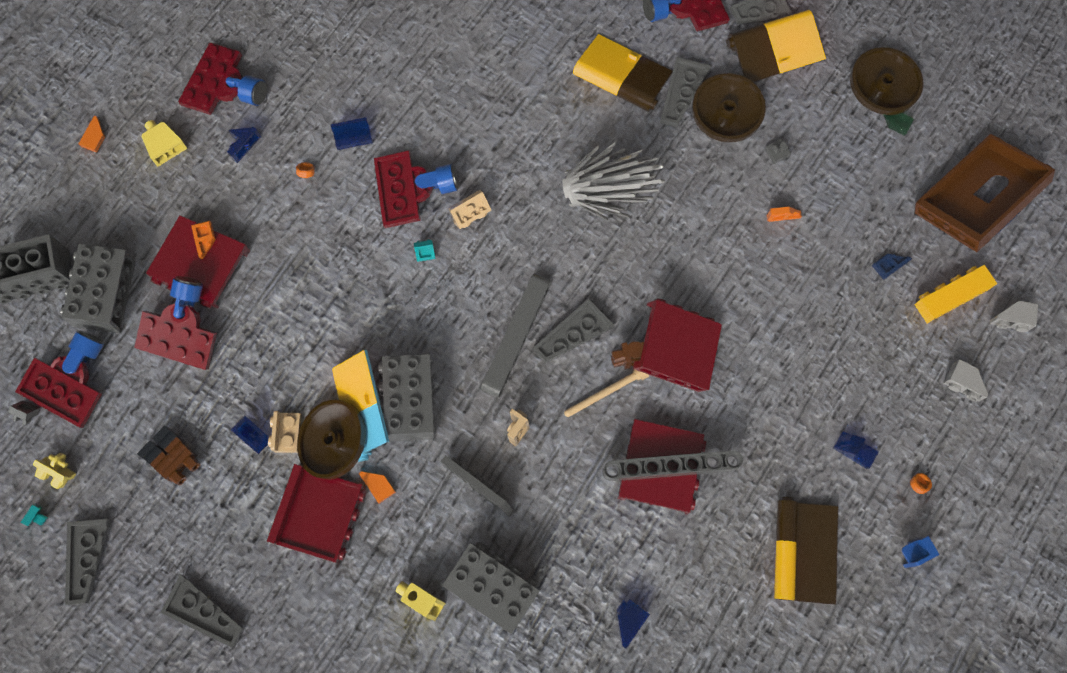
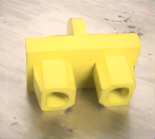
[33,453,76,489]

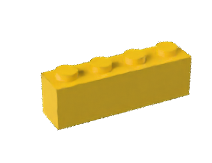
[914,265,997,323]

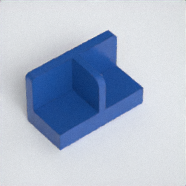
[901,536,940,568]

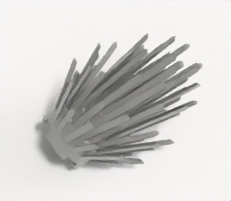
[563,142,665,221]

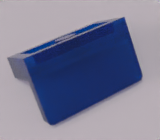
[331,117,373,150]

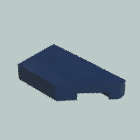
[872,253,912,280]

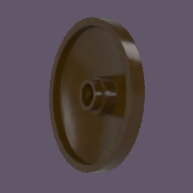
[850,47,923,115]
[692,73,766,142]
[297,399,366,479]

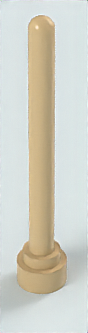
[564,370,649,417]

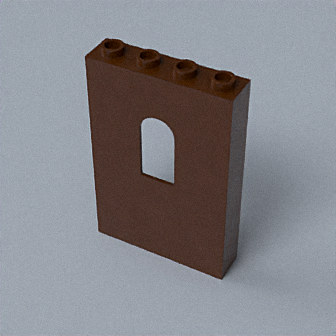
[915,134,1055,252]

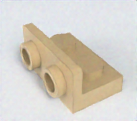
[448,190,491,229]
[507,409,530,446]
[268,411,302,453]

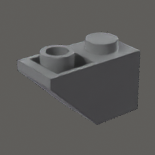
[990,301,1038,332]
[943,359,988,402]

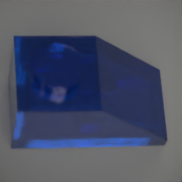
[616,599,650,649]

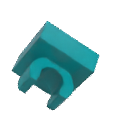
[414,239,436,262]
[20,503,47,526]

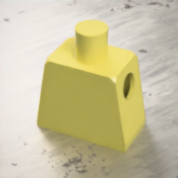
[141,120,188,167]
[396,581,446,621]

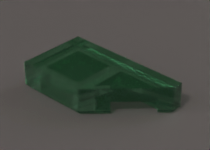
[884,113,914,136]

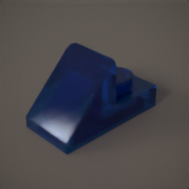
[227,127,261,163]
[833,432,879,469]

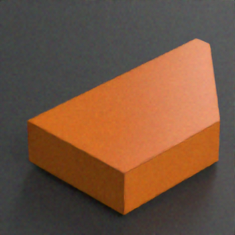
[78,116,105,153]
[767,207,802,222]
[191,220,216,259]
[359,471,396,504]

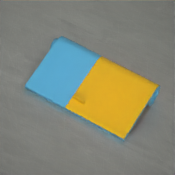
[332,350,389,462]

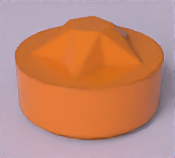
[296,162,315,178]
[910,473,932,494]

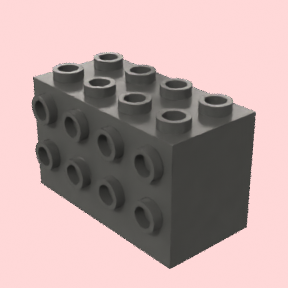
[0,234,72,304]
[61,244,136,333]
[378,354,434,442]
[442,541,542,634]

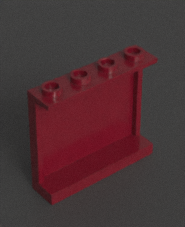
[146,215,250,309]
[633,298,722,392]
[617,419,707,514]
[267,464,367,564]

